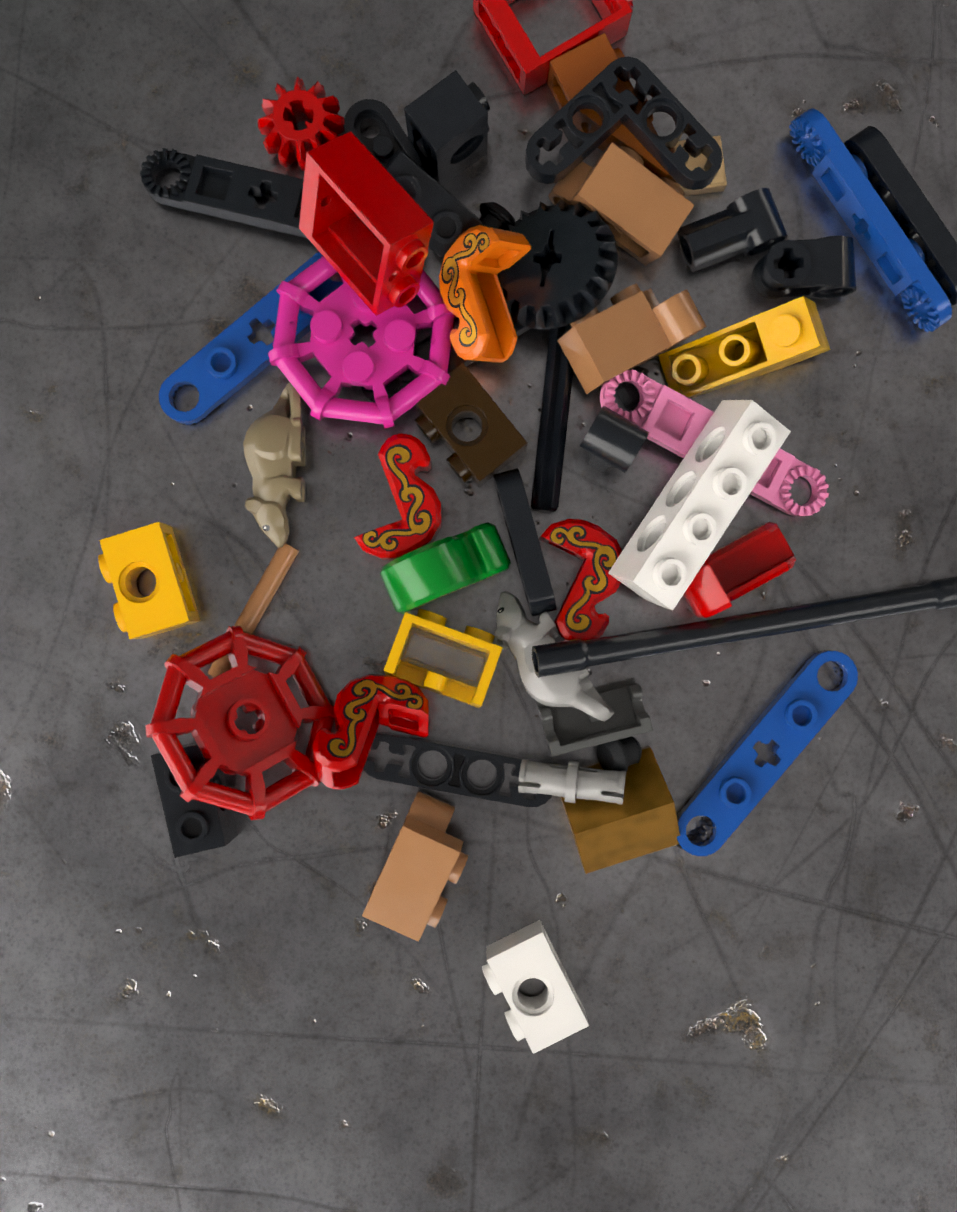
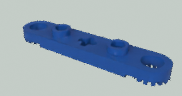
[789,108,952,332]
[159,251,343,425]
[677,650,858,856]

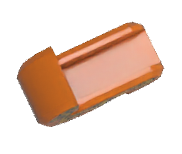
[439,225,531,363]

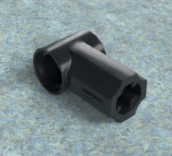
[677,188,788,272]
[580,405,650,473]

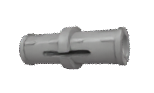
[518,759,626,805]

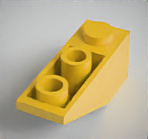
[658,296,831,399]

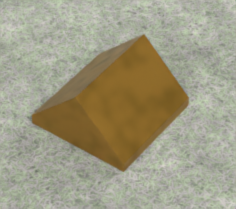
[561,746,680,874]

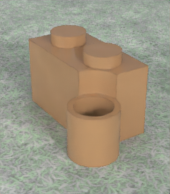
[549,142,694,266]
[557,283,707,394]
[362,790,469,942]

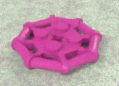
[268,256,457,429]

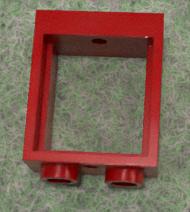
[473,0,633,96]
[299,131,434,316]

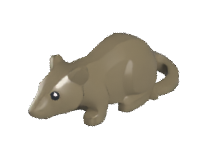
[243,382,306,548]

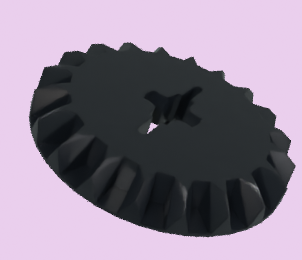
[497,199,618,329]

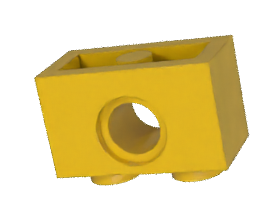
[98,522,201,639]

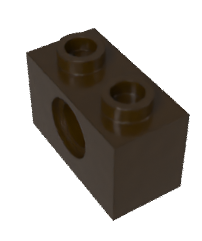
[414,362,528,487]

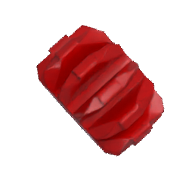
[258,77,345,171]

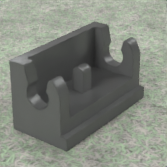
[537,678,653,757]

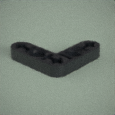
[525,56,723,190]

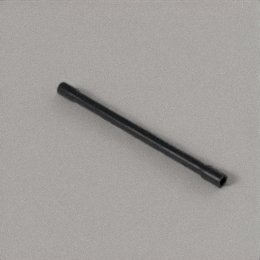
[532,576,957,678]

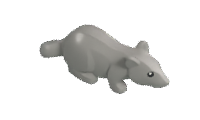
[494,591,615,722]

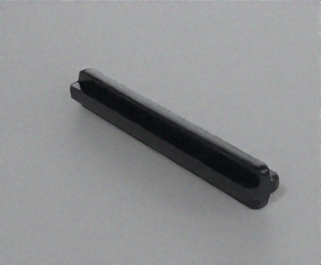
[531,324,573,512]

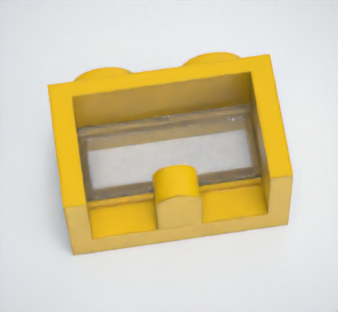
[384,609,503,708]

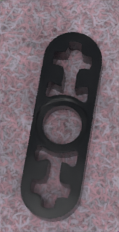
[493,468,557,617]

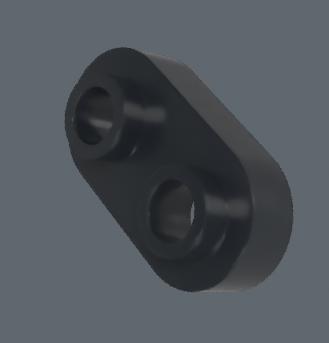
[344,99,422,167]

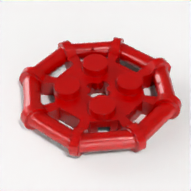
[145,626,335,820]

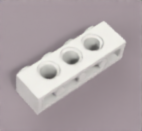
[608,400,791,611]

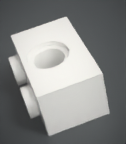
[482,920,589,1054]

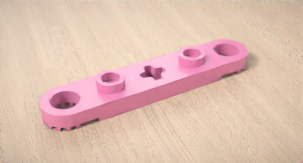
[600,369,829,516]

